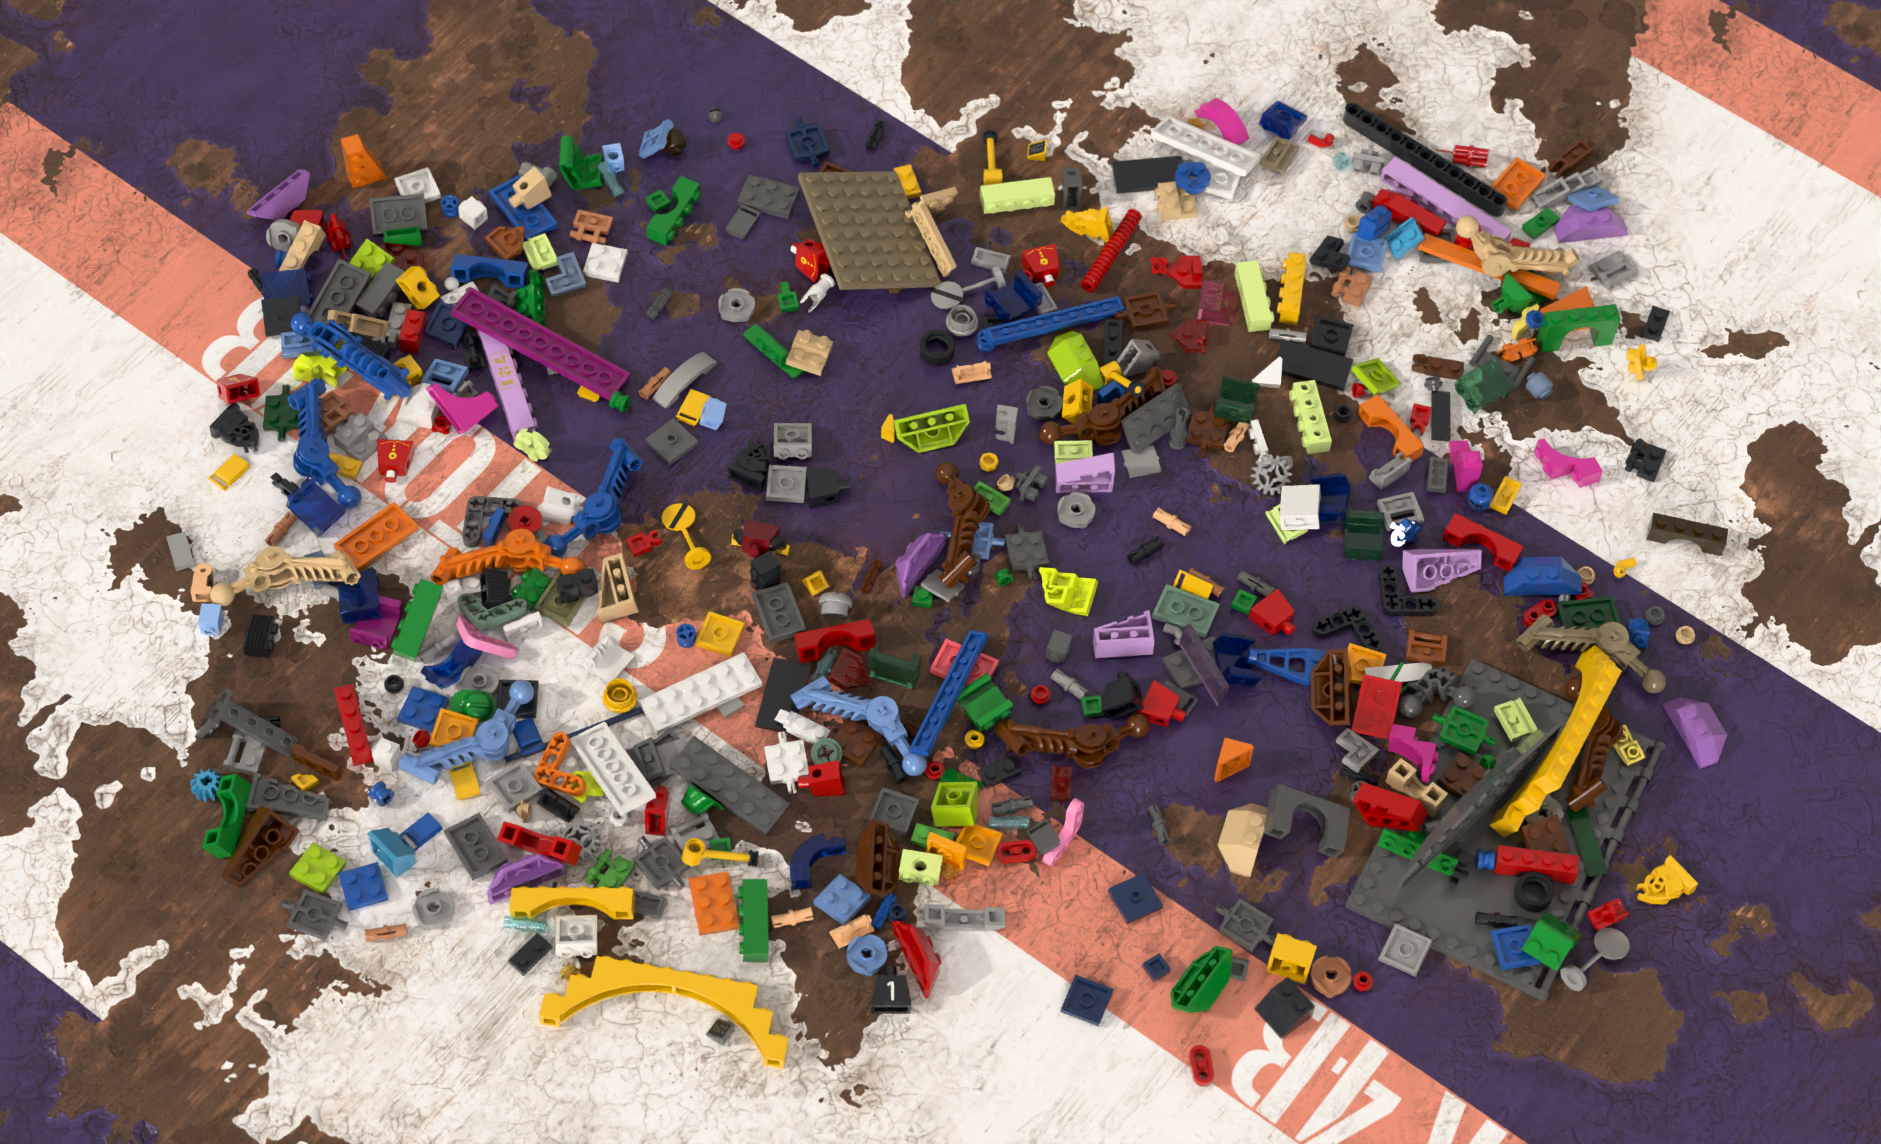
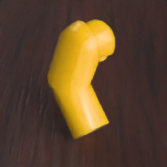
[1613,557,1637,578]

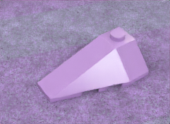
[1402,549,1482,592]

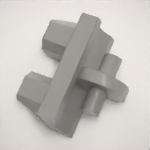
[1351,145,1385,176]

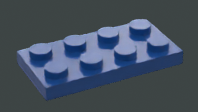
[489,175,558,241]

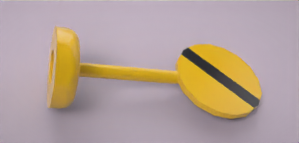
[661,503,711,570]

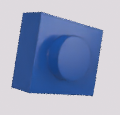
[1097,380,1127,404]
[1627,618,1650,648]

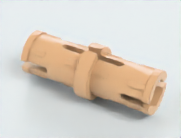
[1223,418,1251,452]
[1153,507,1191,536]
[771,907,813,929]

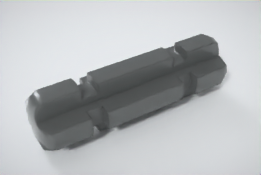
[647,288,672,319]

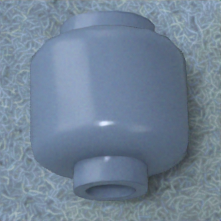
[1526,372,1553,400]

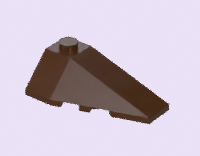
[222,805,300,887]

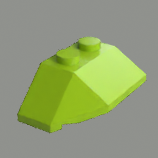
[1047,331,1104,392]
[893,404,970,453]

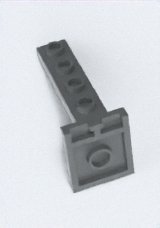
[195,688,298,757]

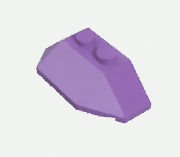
[246,169,310,220]
[1554,206,1628,243]
[895,533,947,599]
[1663,697,1727,769]
[487,853,565,905]

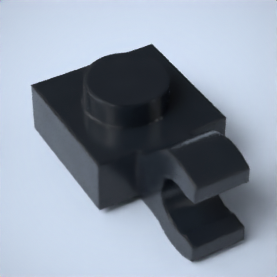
[1450,849,1476,885]

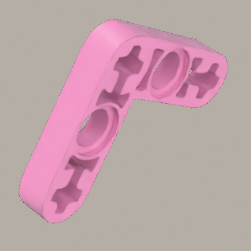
[455,614,519,659]
[1043,798,1084,867]

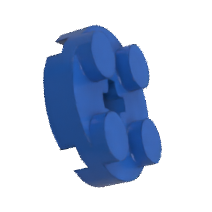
[1174,162,1211,194]

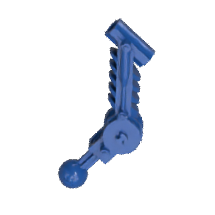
[290,312,412,401]
[287,378,362,509]
[544,438,643,557]

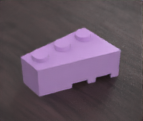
[1055,453,1115,493]
[1093,610,1154,658]

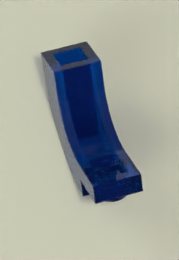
[420,638,483,689]
[790,833,846,891]

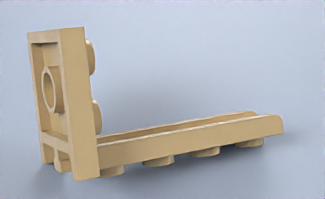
[905,187,958,277]

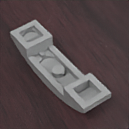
[653,352,717,410]
[924,904,1006,931]

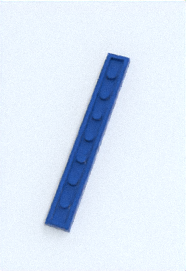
[985,296,1126,346]
[909,630,989,756]

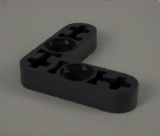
[1379,564,1439,616]
[1312,606,1382,652]

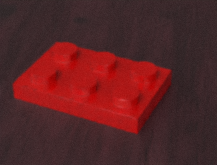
[1352,674,1402,740]

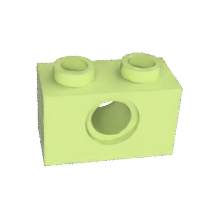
[899,849,943,886]

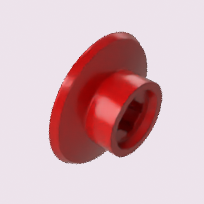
[507,505,542,533]

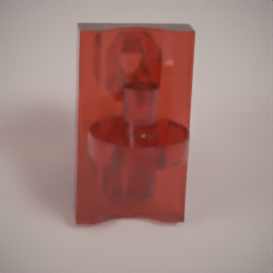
[1050,765,1072,802]

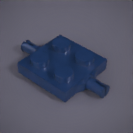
[785,117,830,168]

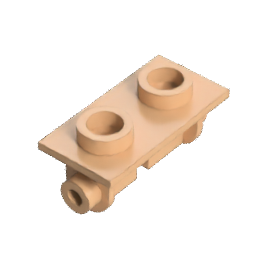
[952,361,992,384]
[829,914,875,949]

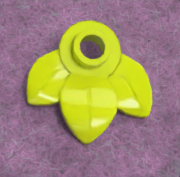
[570,770,604,803]

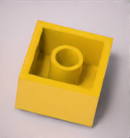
[1266,933,1317,984]

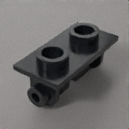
[461,331,486,370]
[536,788,580,823]

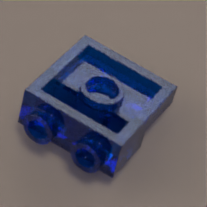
[1259,100,1308,140]

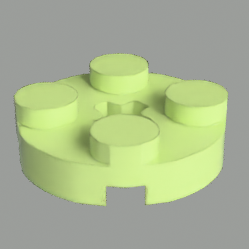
[514,428,552,461]

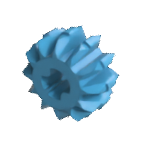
[190,767,223,802]

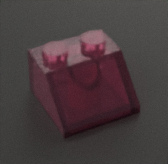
[1197,279,1237,326]

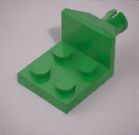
[1492,270,1550,315]

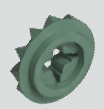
[811,738,843,765]

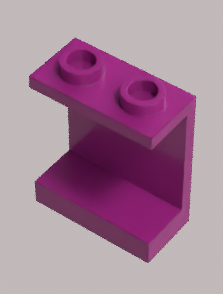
[349,592,403,650]

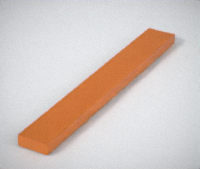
[1418,233,1561,300]

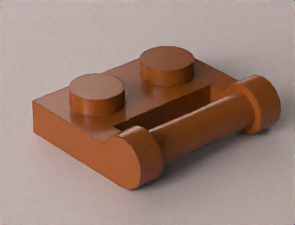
[1406,629,1448,666]

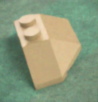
[1218,803,1267,878]

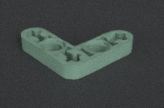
[457,593,528,630]

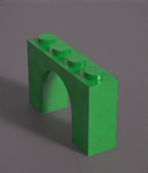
[1537,304,1621,353]

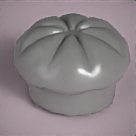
[946,305,979,337]
[818,592,853,618]

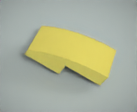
[1511,304,1539,340]
[1613,724,1645,766]

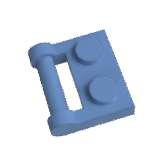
[638,119,673,159]
[421,359,469,395]

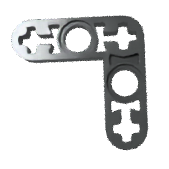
[462,496,522,548]

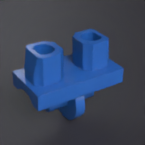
[1390,518,1423,547]

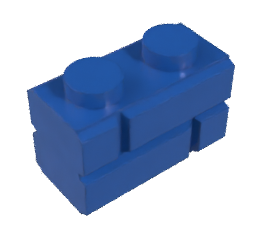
[1357,206,1393,242]

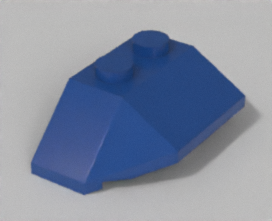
[1504,556,1582,596]

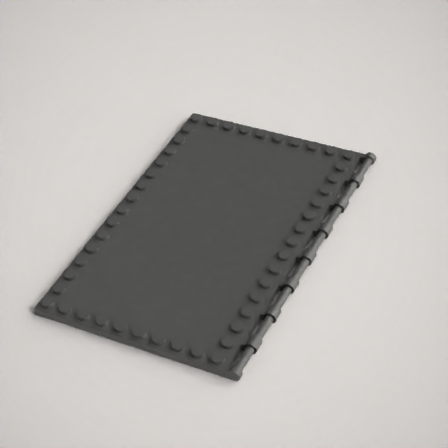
[1345,659,1666,1001]

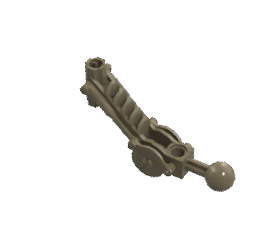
[1516,614,1666,693]

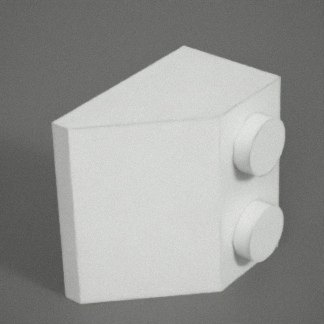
[396,383,440,429]

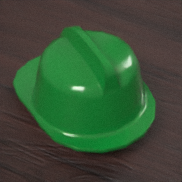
[450,689,497,722]
[681,782,724,814]

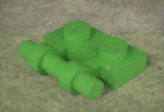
[584,849,635,888]

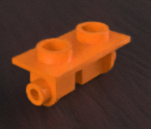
[1497,337,1537,363]

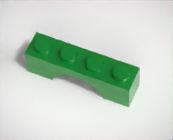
[647,176,701,246]
[202,774,252,859]

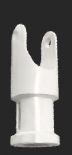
[800,274,835,313]

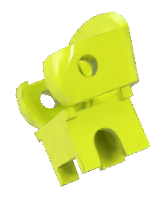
[293,340,353,388]

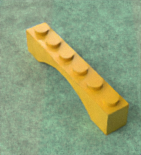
[509,886,636,919]

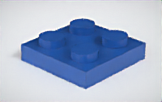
[397,686,450,733]
[338,862,388,911]
[1490,924,1541,970]

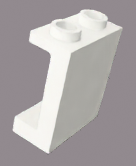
[1280,485,1321,530]

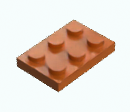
[1490,157,1546,212]
[689,871,739,936]

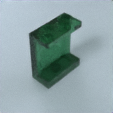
[1454,358,1514,414]
[1214,376,1259,424]
[1343,509,1384,561]
[868,642,922,690]

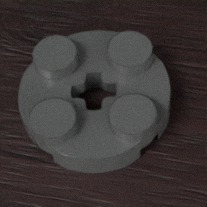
[1026,386,1063,421]

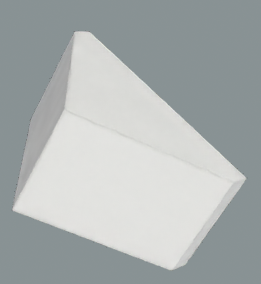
[1251,356,1282,388]

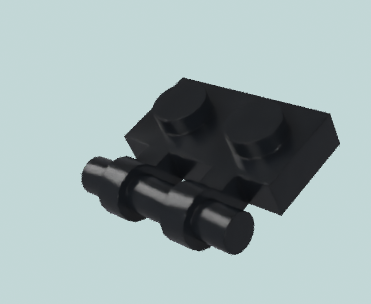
[1625,439,1667,482]

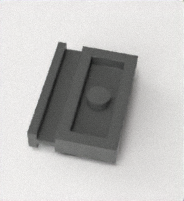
[626,737,666,781]

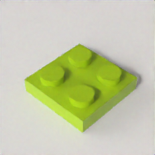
[349,239,396,285]
[1351,358,1401,395]
[289,842,347,895]

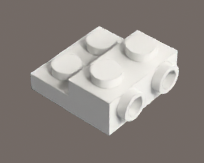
[555,915,598,959]

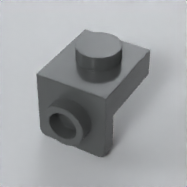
[487,285,516,308]

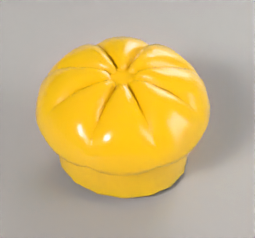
[602,678,638,714]

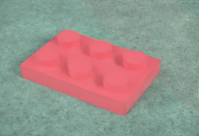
[930,639,999,687]

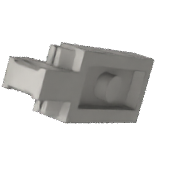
[385,302,412,349]

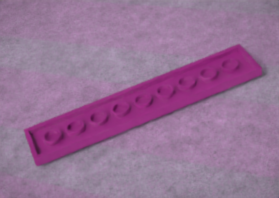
[451,287,631,401]

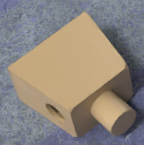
[508,166,552,209]

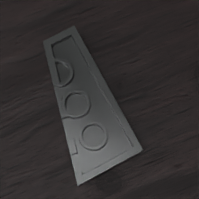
[247,772,331,820]

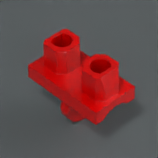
[1587,898,1629,931]

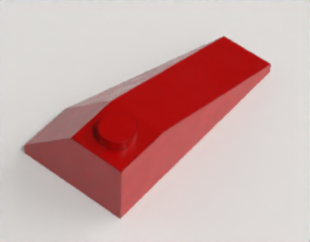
[1372,189,1446,236]

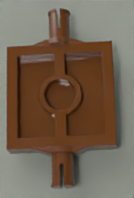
[1115,291,1177,331]
[1186,402,1230,458]

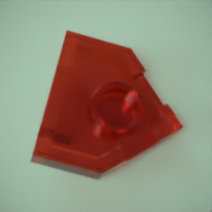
[1169,319,1207,353]
[827,647,870,690]

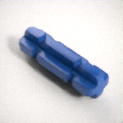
[871,893,897,930]

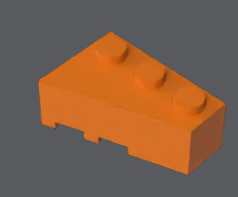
[340,134,387,188]
[1539,286,1595,331]

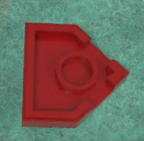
[1165,256,1202,289]

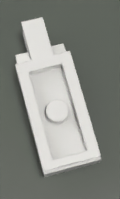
[1248,420,1271,469]
[775,709,830,745]

